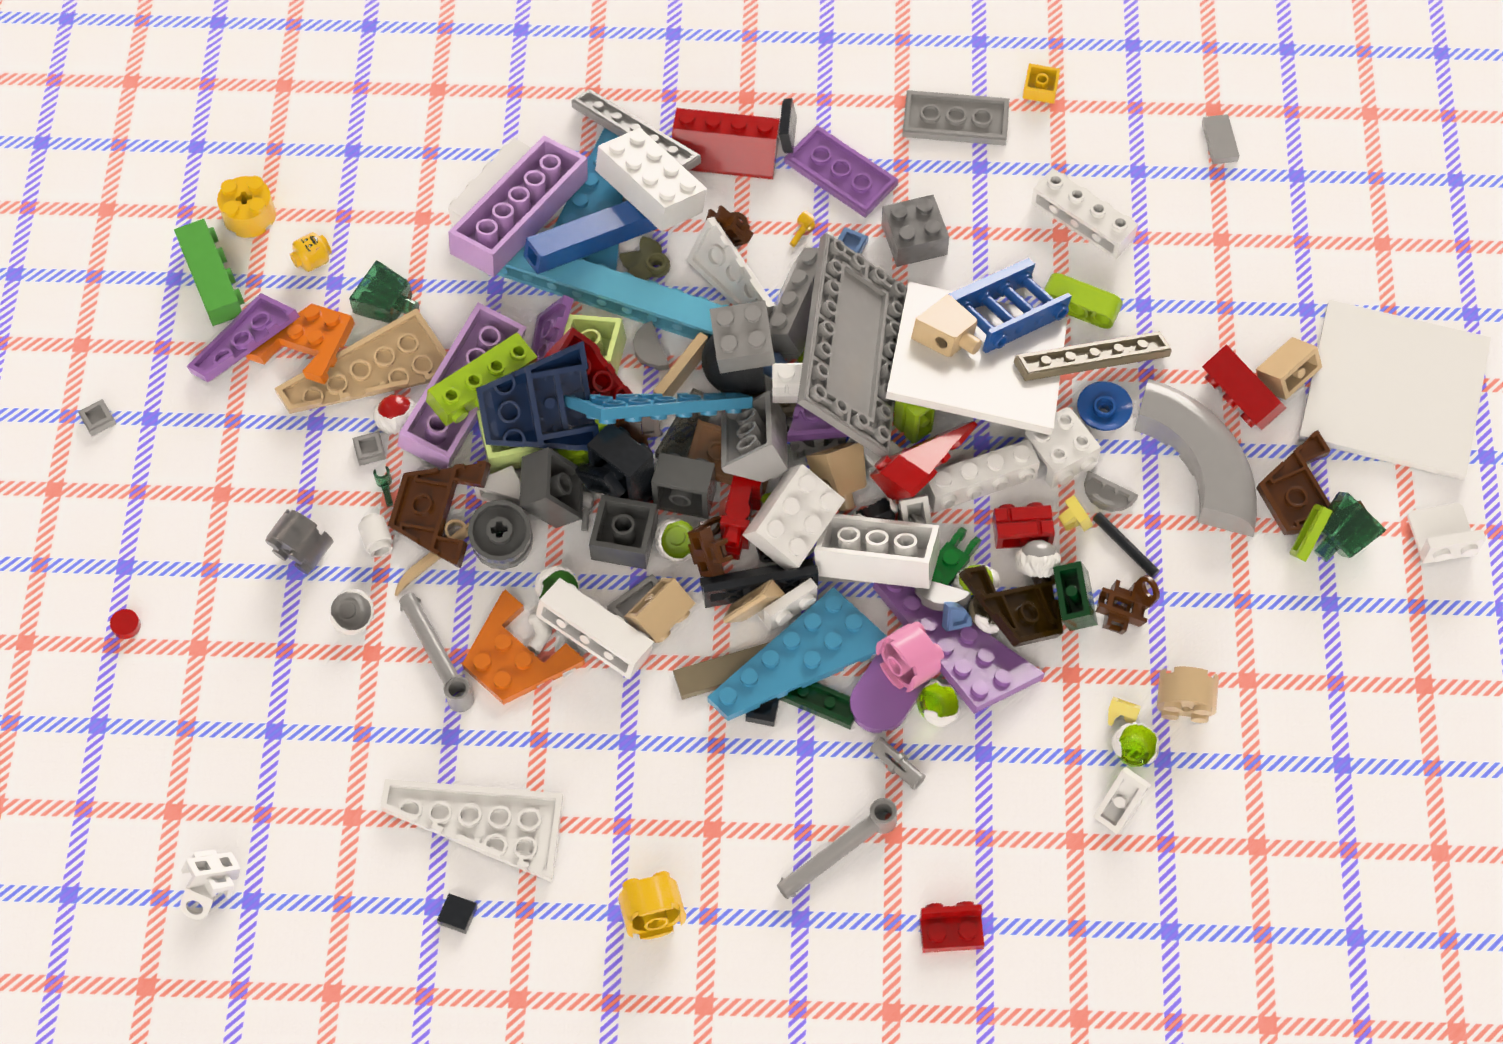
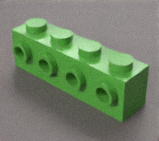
[174,218,245,326]

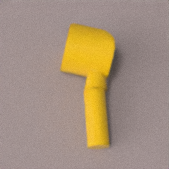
[789,211,815,247]

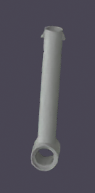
[399,593,474,712]
[776,798,897,899]

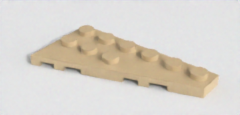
[274,308,447,414]

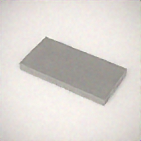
[902,90,1010,146]

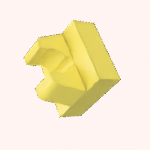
[1058,495,1093,532]
[1108,696,1141,726]

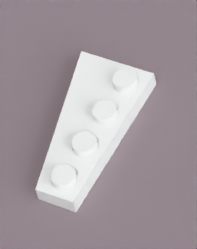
[686,217,775,317]

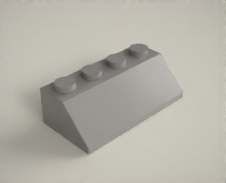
[768,247,819,355]
[721,390,788,482]

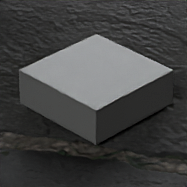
[78,399,116,437]
[352,431,386,466]

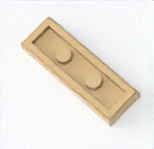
[653,332,708,397]

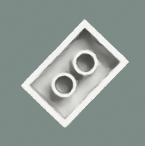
[742,464,845,570]

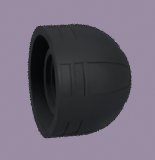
[702,334,766,395]

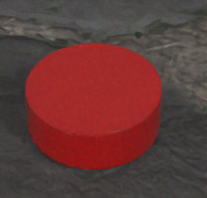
[110,609,141,639]

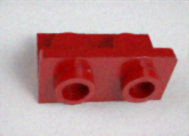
[919,901,985,953]

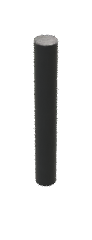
[1093,512,1160,578]

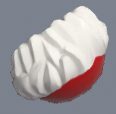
[373,394,416,435]

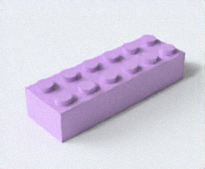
[448,135,588,277]
[397,302,527,469]

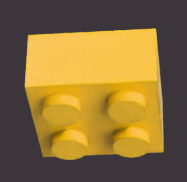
[1022,63,1061,104]

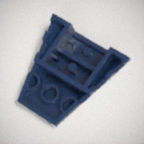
[476,341,599,451]

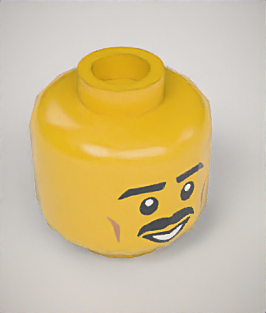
[290,232,332,272]

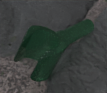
[373,466,393,507]

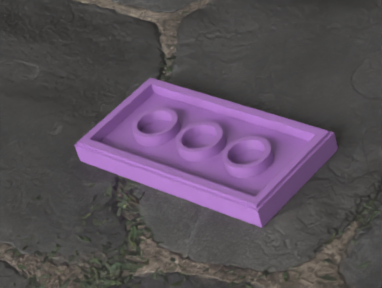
[784,125,899,218]

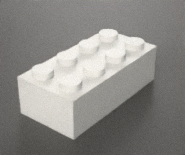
[595,128,707,232]
[814,514,940,589]

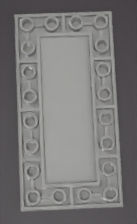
[797,233,907,458]

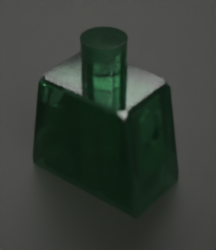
[349,260,419,323]
[1314,491,1387,562]

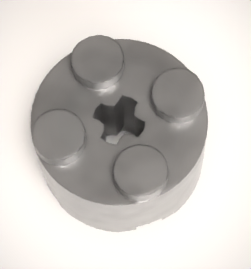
[265,509,334,575]

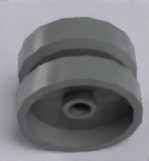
[468,500,533,570]

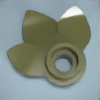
[619,236,670,280]

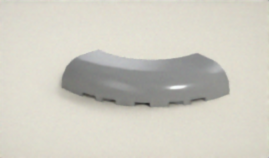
[1134,379,1257,537]

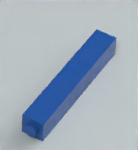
[523,201,658,275]

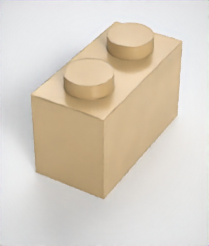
[1256,337,1322,400]
[624,578,696,643]

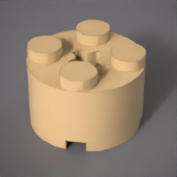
[1157,666,1219,723]

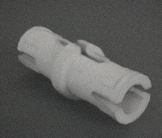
[870,737,926,790]

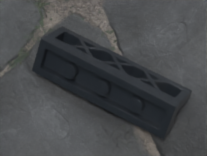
[700,558,819,608]

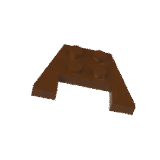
[1256,430,1374,535]
[388,460,491,568]

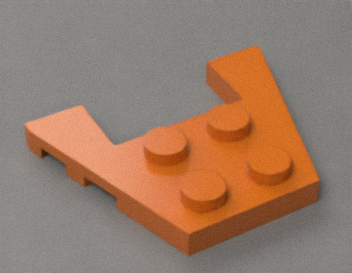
[245,304,355,384]
[462,589,585,705]

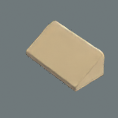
[723,579,785,624]

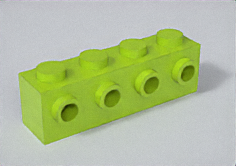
[426,332,538,426]

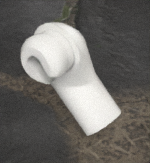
[527,612,552,654]

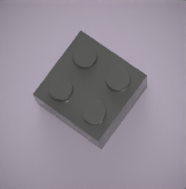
[519,447,583,528]
[651,453,716,519]
[589,495,659,570]

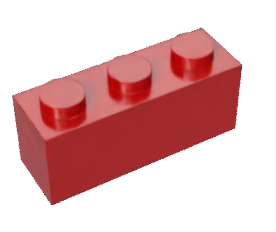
[1202,344,1287,430]

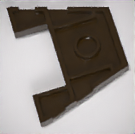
[959,565,1064,647]

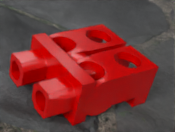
[720,475,763,560]

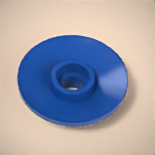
[1077,381,1133,431]

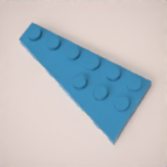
[707,587,887,721]

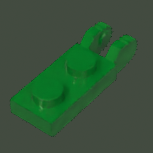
[932,527,981,586]

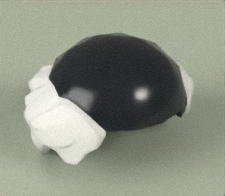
[853,497,898,520]

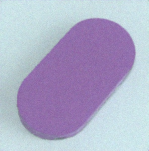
[850,654,932,733]

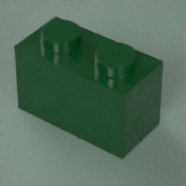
[1053,561,1098,631]

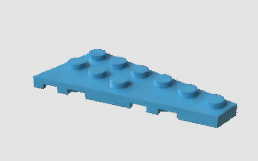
[553,128,623,271]
[564,392,753,424]

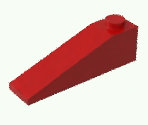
[544,327,633,420]
[870,421,978,500]

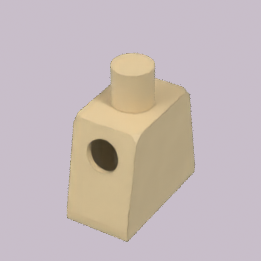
[911,294,982,357]
[806,442,867,511]

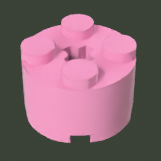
[876,621,944,692]

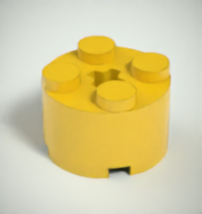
[217,176,276,238]
[618,871,687,940]

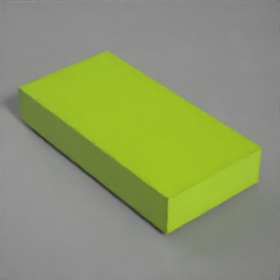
[1289,504,1332,562]

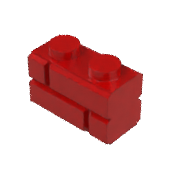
[992,502,1055,549]

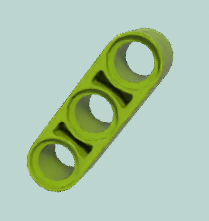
[1044,273,1123,329]

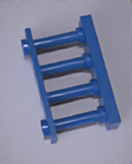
[948,257,1072,353]

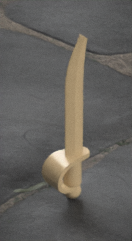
[394,519,469,596]

